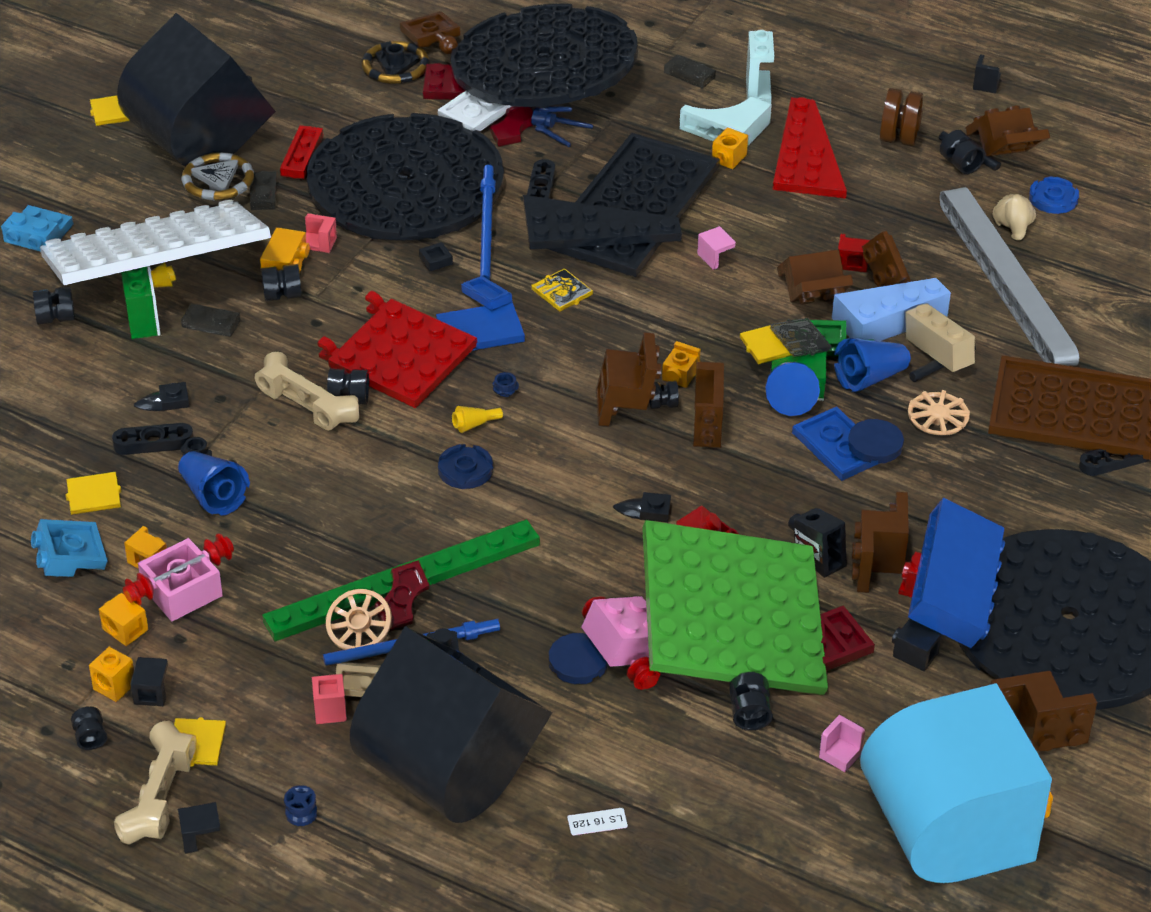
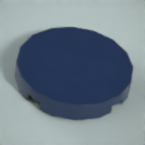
[848,419,904,463]
[438,444,493,489]
[549,633,608,684]

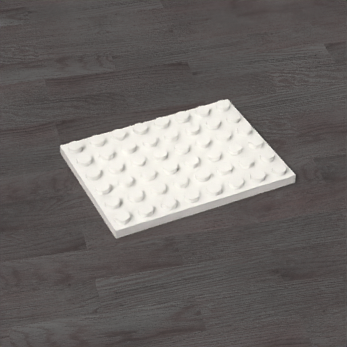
[40,200,271,285]

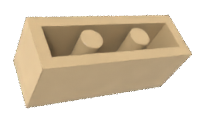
[905,304,975,372]

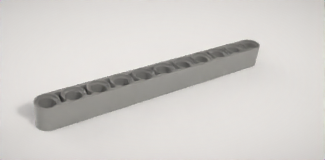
[940,187,1079,367]

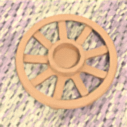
[908,390,970,435]
[326,589,392,650]

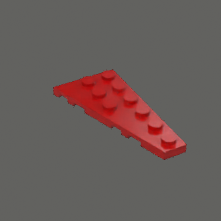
[773,97,847,198]

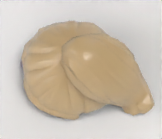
[992,194,1036,240]

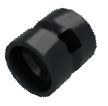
[939,130,985,174]
[261,264,302,301]
[33,287,75,325]
[327,368,369,405]
[729,672,773,731]

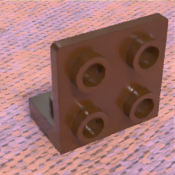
[862,231,911,287]

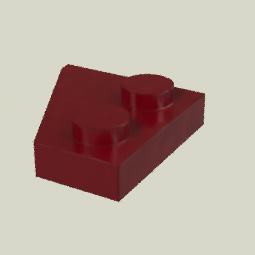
[423,63,465,100]
[820,605,875,671]

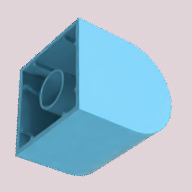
[860,683,1052,883]

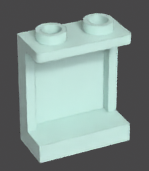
[746,30,774,104]

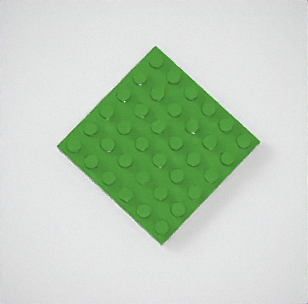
[642,520,828,695]

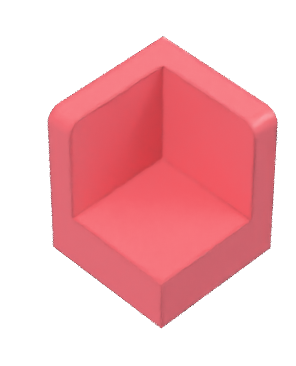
[305,214,337,253]
[312,674,347,724]

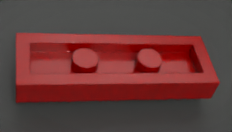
[280,125,324,179]

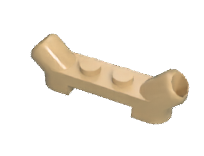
[255,352,359,430]
[114,721,196,845]

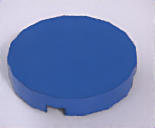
[1029,177,1079,214]
[765,362,820,416]

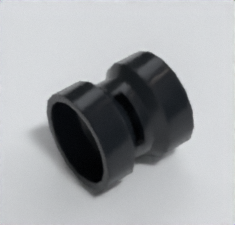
[649,381,679,409]
[71,706,107,750]

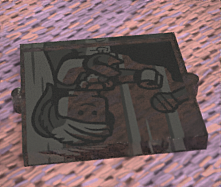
[770,318,832,357]

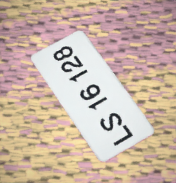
[567,808,628,835]

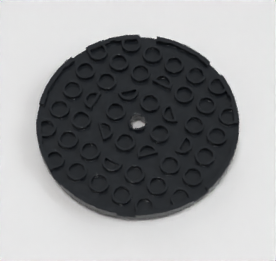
[451,3,638,109]
[307,113,504,240]
[958,529,1151,710]

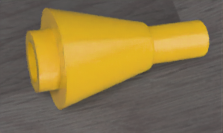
[151,262,176,288]
[452,406,503,433]

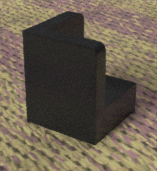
[973,54,1001,94]
[130,657,168,707]
[178,802,221,854]

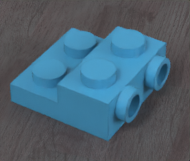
[1,205,73,252]
[31,519,107,577]

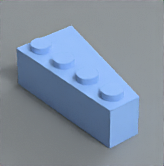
[832,278,951,341]

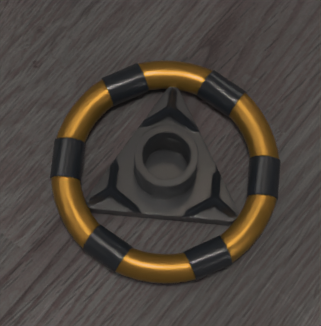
[361,41,430,84]

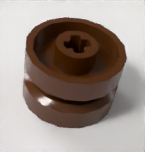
[880,88,923,146]

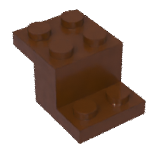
[965,106,1050,157]
[777,249,853,305]
[596,332,661,427]
[851,492,909,593]
[991,671,1097,752]

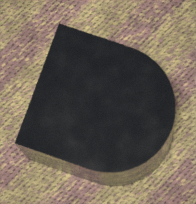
[117,13,276,167]
[350,626,553,823]

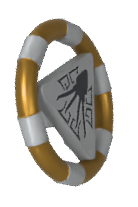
[181,152,254,201]

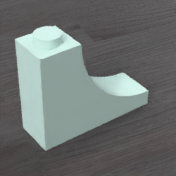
[680,97,772,146]

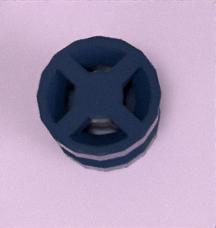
[284,785,317,826]

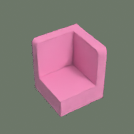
[697,226,736,270]
[819,715,865,772]

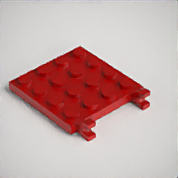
[317,290,477,409]

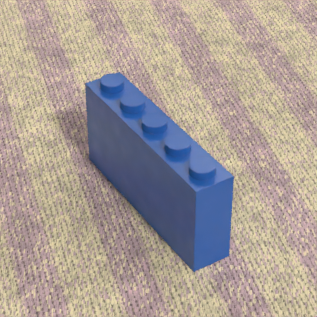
[908,498,1005,648]

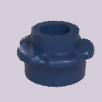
[492,372,519,397]

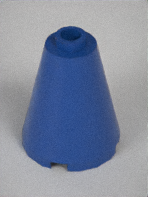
[834,338,911,392]
[178,451,250,515]

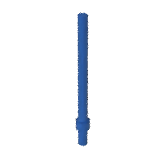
[480,165,496,280]
[323,619,500,666]

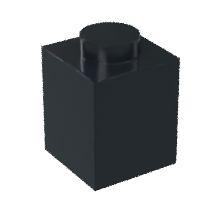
[892,619,942,672]

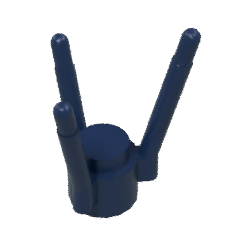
[531,107,593,147]

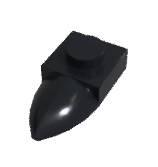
[134,382,189,411]
[613,492,671,523]

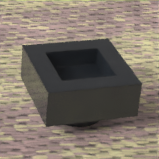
[419,242,453,271]

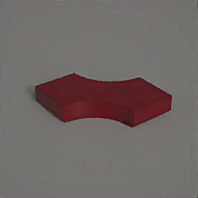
[490,106,534,146]
[374,560,430,632]

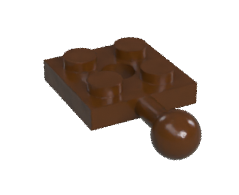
[400,11,461,54]

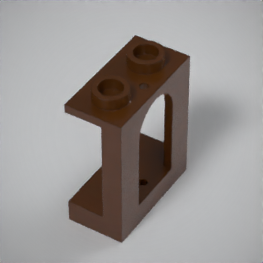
[693,362,724,448]

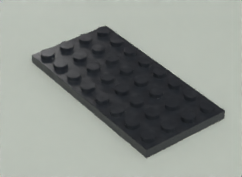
[549,133,720,277]

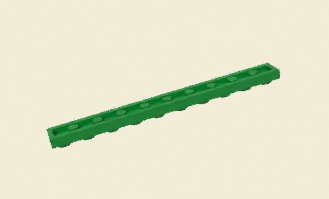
[262,519,540,642]

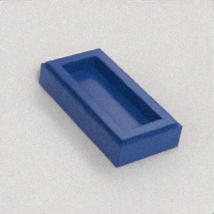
[461,276,513,310]

